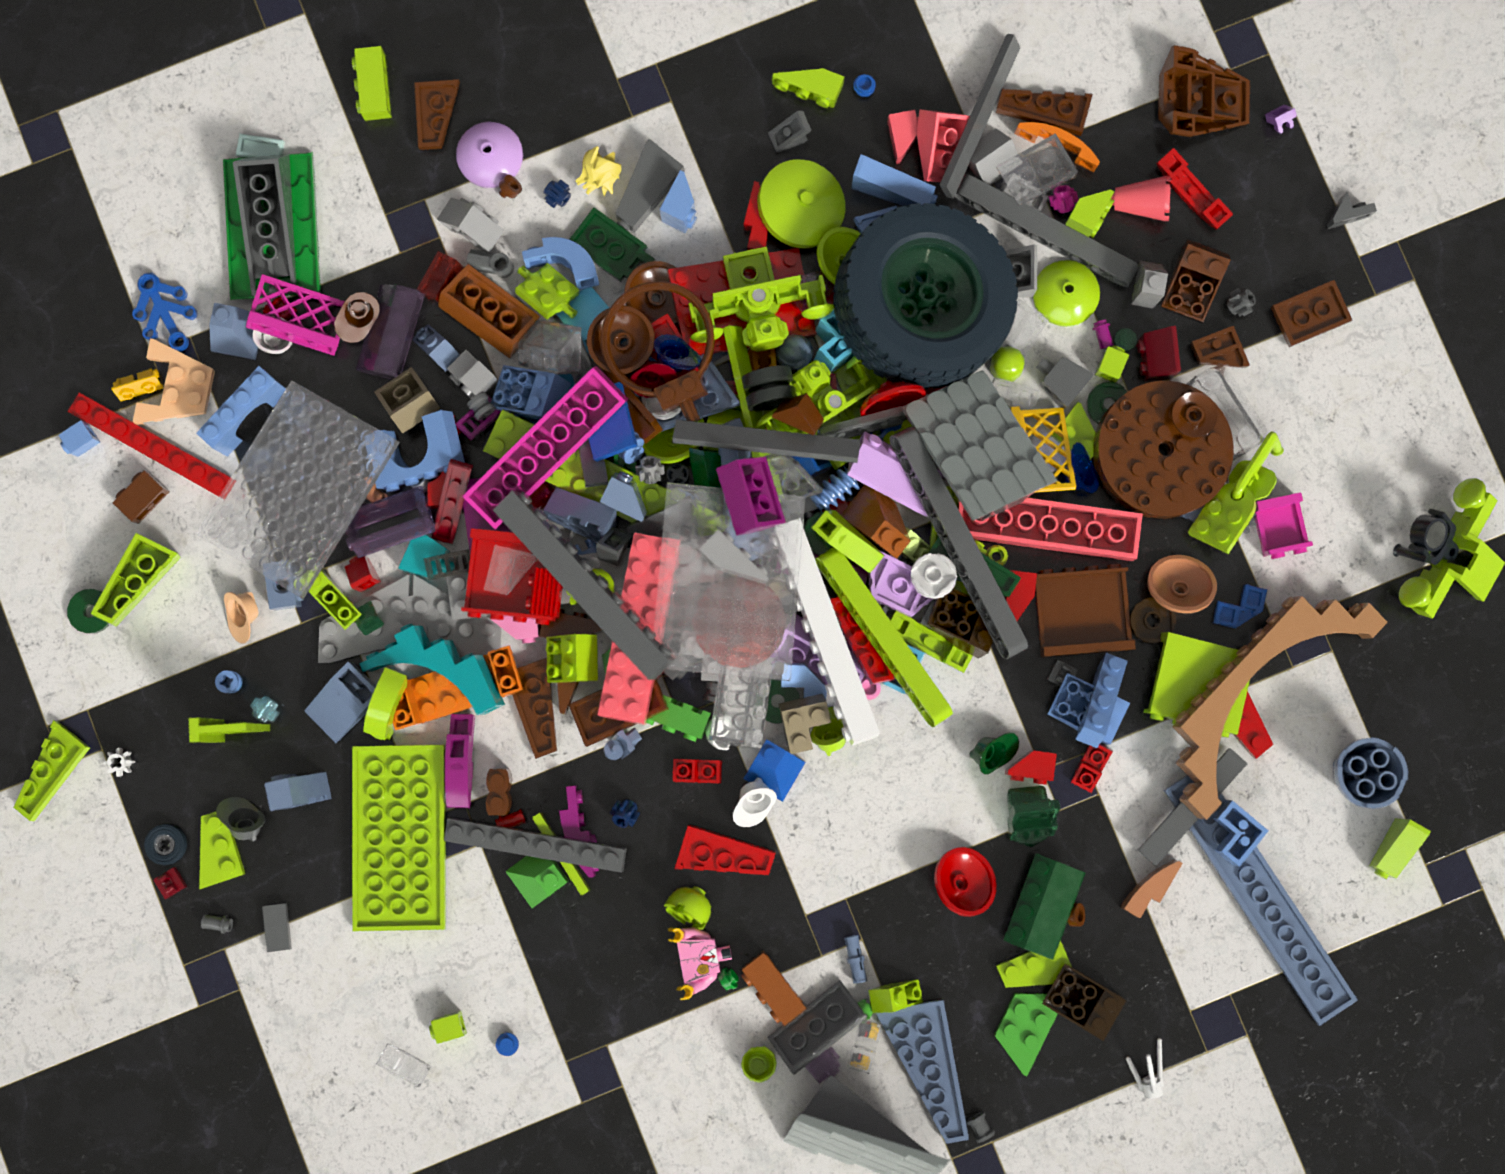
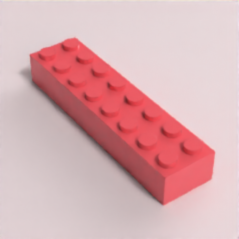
[957,498,1143,561]
[598,533,681,725]

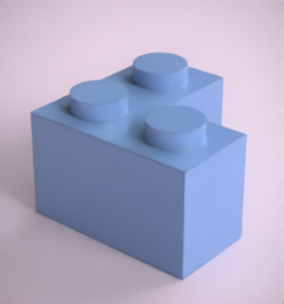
[1211,800,1269,867]

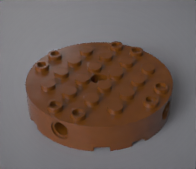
[1093,381,1234,519]

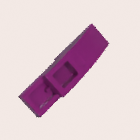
[445,714,475,808]
[559,785,599,877]

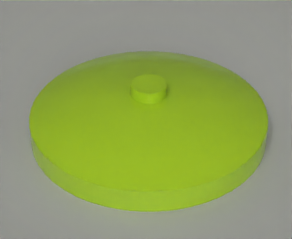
[757,159,845,248]

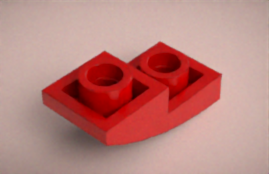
[1071,743,1113,793]
[673,759,722,783]

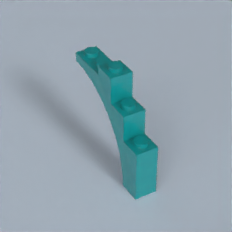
[360,623,505,715]

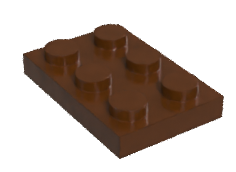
[1271,280,1353,348]

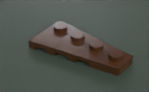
[512,658,558,759]

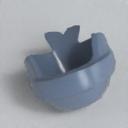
[775,334,814,372]

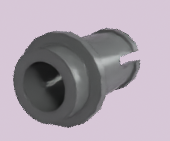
[201,914,233,934]

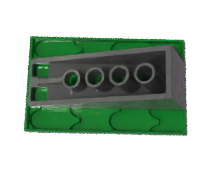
[223,152,321,300]

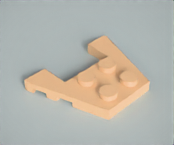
[133,338,215,425]

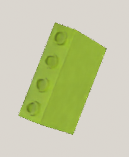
[1144,632,1250,738]

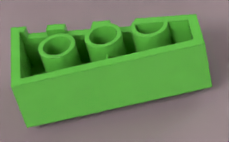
[646,695,711,742]

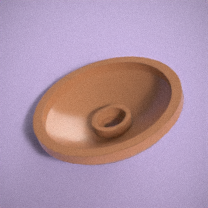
[1147,555,1217,613]

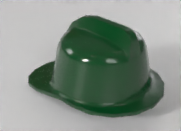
[969,732,1019,775]

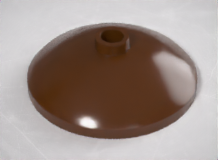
[624,261,677,324]
[587,306,655,374]

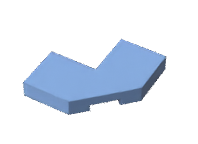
[781,663,827,699]

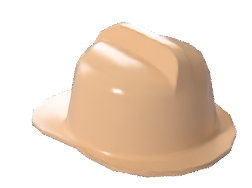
[224,592,259,643]

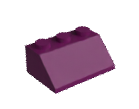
[716,457,786,536]

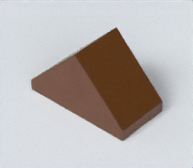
[772,393,824,436]

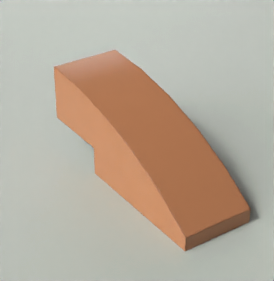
[1120,860,1183,918]

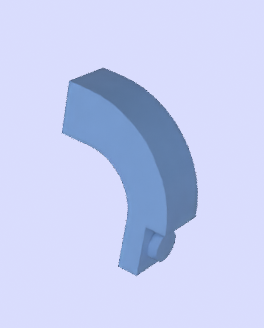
[522,237,599,290]

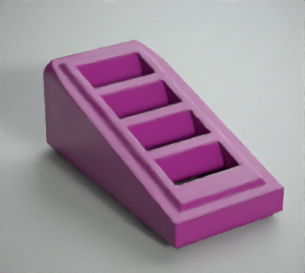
[455,396,501,441]

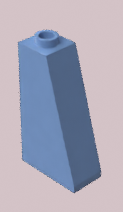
[851,155,938,206]

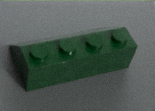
[1003,854,1085,960]

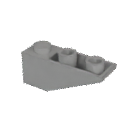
[697,529,769,584]

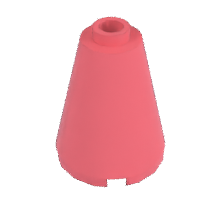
[1111,176,1171,221]

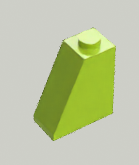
[1369,818,1431,880]

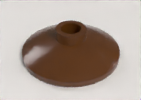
[1172,392,1218,438]

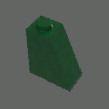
[689,448,723,511]

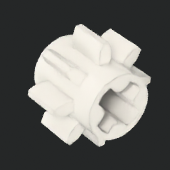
[103,748,135,777]

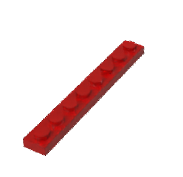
[68,393,236,500]

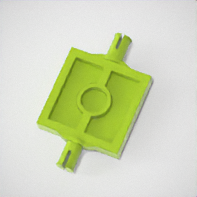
[515,263,579,320]

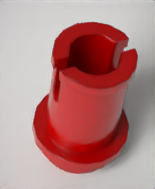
[495,809,526,828]

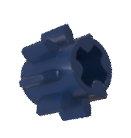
[543,179,571,208]
[610,799,640,828]

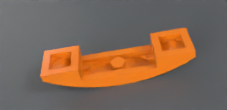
[1015,122,1100,172]

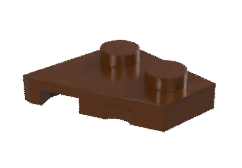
[1190,326,1250,368]

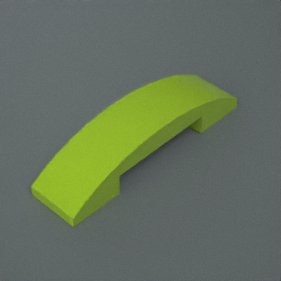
[890,610,973,673]

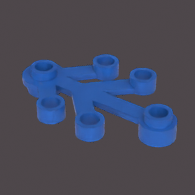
[132,273,198,351]

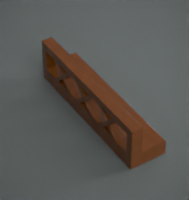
[601,368,663,444]

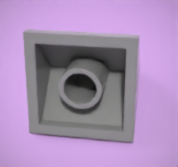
[968,128,1022,186]
[1006,244,1037,297]

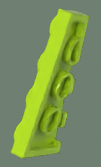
[13,720,90,822]

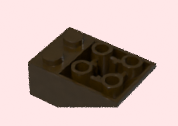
[927,588,993,659]
[1042,964,1127,1041]

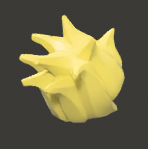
[575,146,621,196]

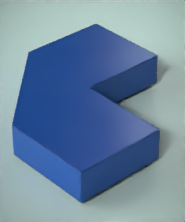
[1212,584,1268,629]

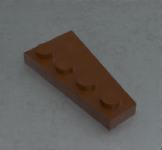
[995,89,1093,136]

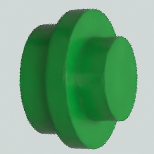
[718,968,739,990]

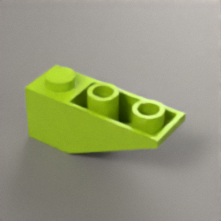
[772,69,844,108]
[812,510,885,573]
[298,565,362,630]

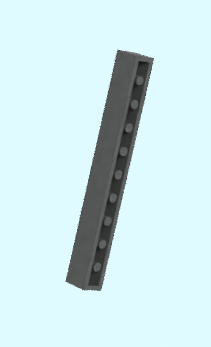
[493,491,675,680]

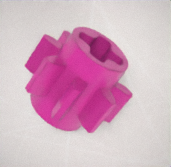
[1049,185,1079,213]

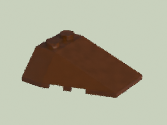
[1158,45,1250,137]

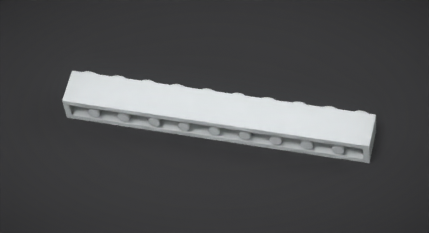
[770,518,880,746]

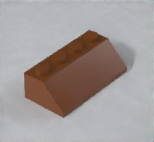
[438,264,540,359]

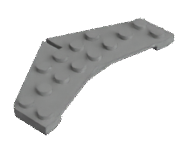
[318,575,502,663]

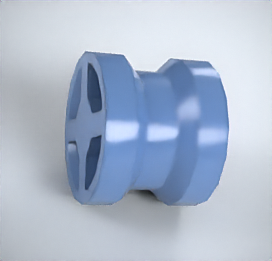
[215,670,243,694]

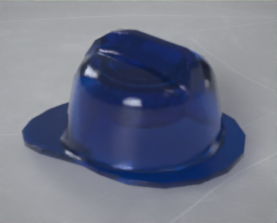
[654,334,701,373]
[1065,442,1099,493]

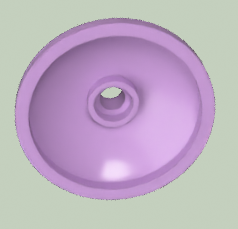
[456,122,523,188]

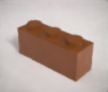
[741,951,807,1026]

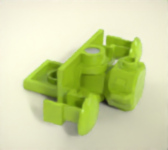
[689,247,834,352]
[757,356,887,470]

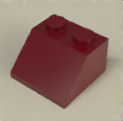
[1137,326,1181,382]

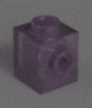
[805,1046,841,1084]

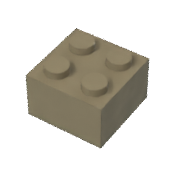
[374,367,440,433]

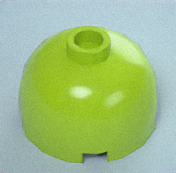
[664,886,711,930]

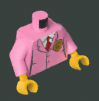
[668,927,732,1000]

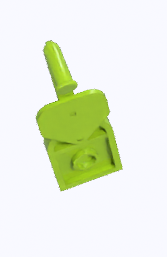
[1188,431,1284,554]

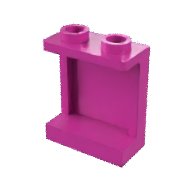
[1254,492,1313,559]

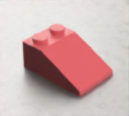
[917,109,970,182]

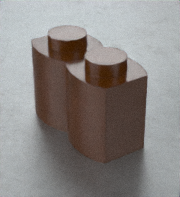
[486,769,512,815]

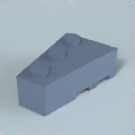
[543,487,618,543]
[264,772,332,811]

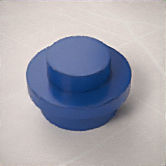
[853,74,876,97]
[495,1032,519,1056]

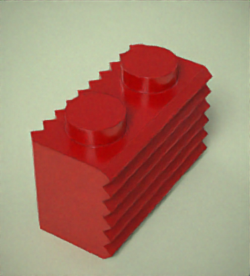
[526,568,563,618]

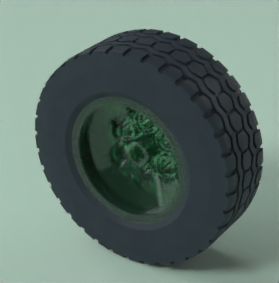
[833,203,1018,389]

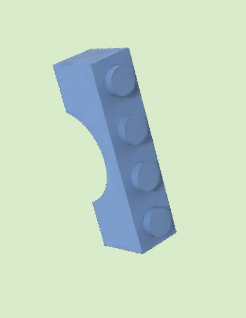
[1075,653,1127,748]

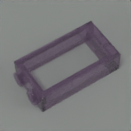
[343,485,436,558]

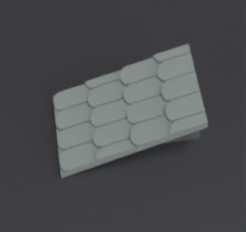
[901,370,1057,521]
[783,1075,950,1174]

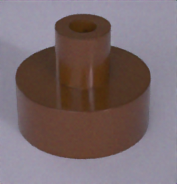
[499,175,522,198]
[1068,903,1085,927]

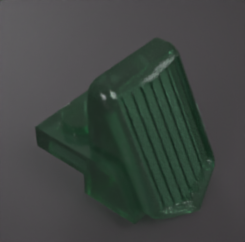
[1007,785,1060,847]

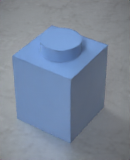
[58,420,101,457]

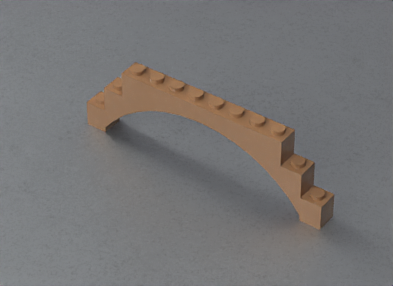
[1172,596,1387,820]

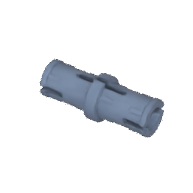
[844,935,868,984]

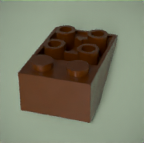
[1161,239,1231,322]

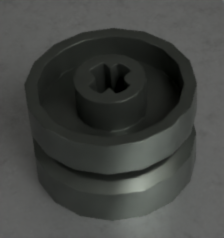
[741,365,797,412]

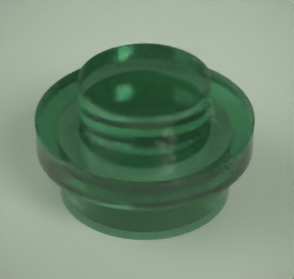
[1114,328,1137,351]

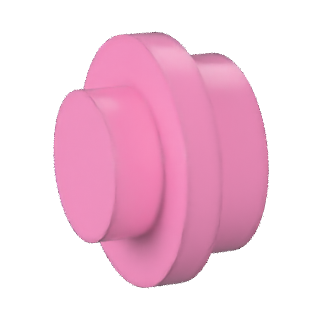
[861,678,881,700]

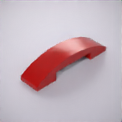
[1156,148,1233,230]

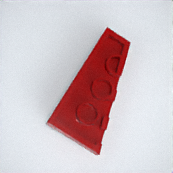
[830,597,894,685]
[1235,691,1274,759]
[675,824,776,875]

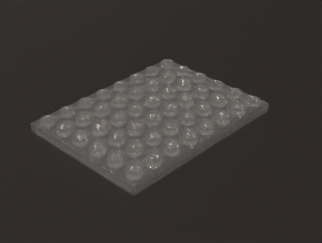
[196,380,400,599]
[654,482,805,681]

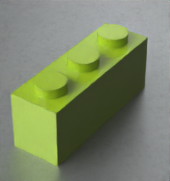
[352,46,391,121]

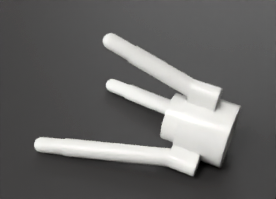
[1126,1038,1164,1099]

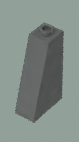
[615,139,685,233]

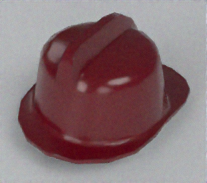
[630,361,679,398]

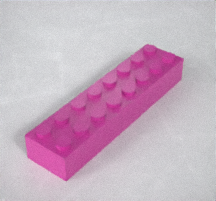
[462,366,628,529]

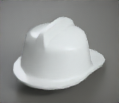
[733,778,777,827]

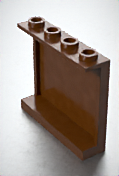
[1035,564,1136,657]

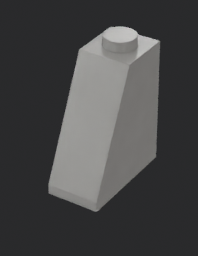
[1131,260,1168,308]

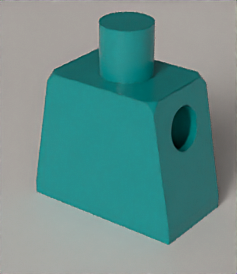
[398,529,457,580]

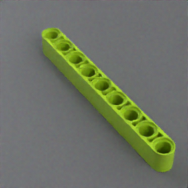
[815,547,953,727]

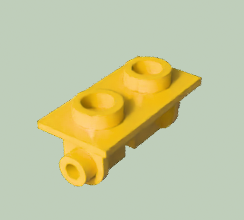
[111,368,164,401]

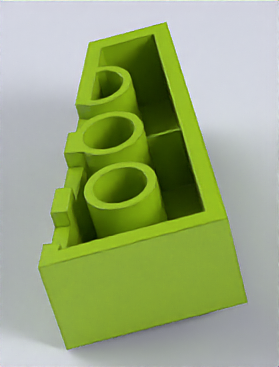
[91,533,181,627]

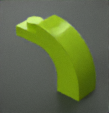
[364,667,407,740]

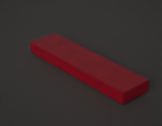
[431,459,473,545]

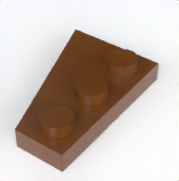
[414,79,460,150]

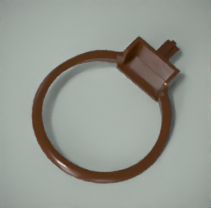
[601,281,714,422]

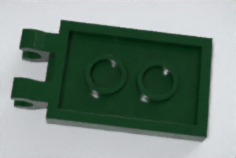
[569,207,655,282]

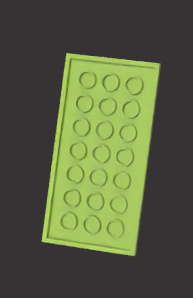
[352,745,446,931]

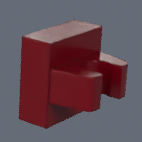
[154,867,187,899]

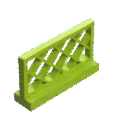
[189,718,270,743]

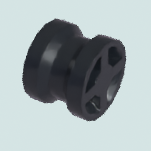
[666,463,689,487]

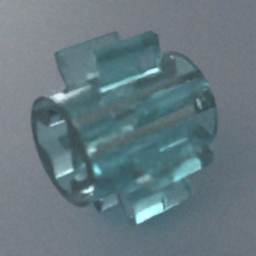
[250,695,280,724]

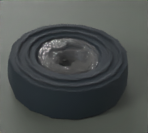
[144,824,187,865]

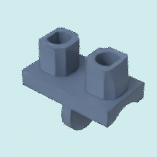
[604,728,642,760]

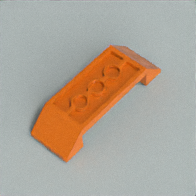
[393,645,523,730]

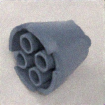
[1333,738,1408,808]

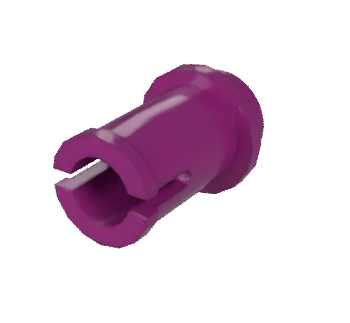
[1092,320,1114,350]

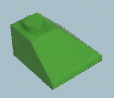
[505,856,569,908]

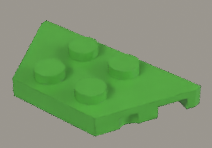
[994,993,1058,1077]

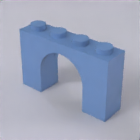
[196,366,289,457]
[364,410,465,492]

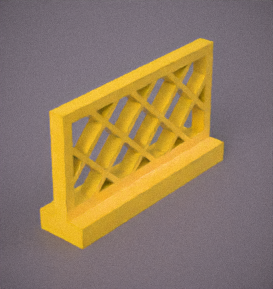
[1010,406,1076,492]

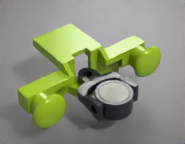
[1393,478,1505,619]

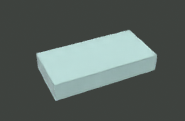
[236,134,285,158]

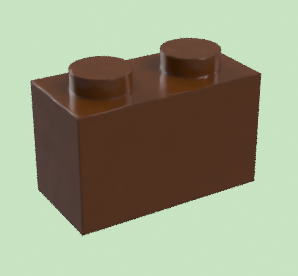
[112,470,170,524]

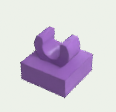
[1265,105,1297,133]

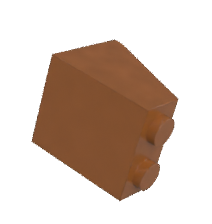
[841,484,911,559]

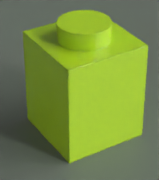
[1095,346,1129,383]
[429,1011,467,1044]

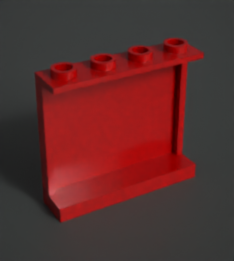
[461,528,556,625]

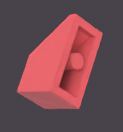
[887,110,919,164]

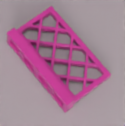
[246,274,345,356]

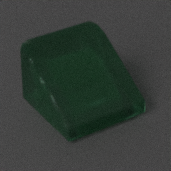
[355,601,384,636]

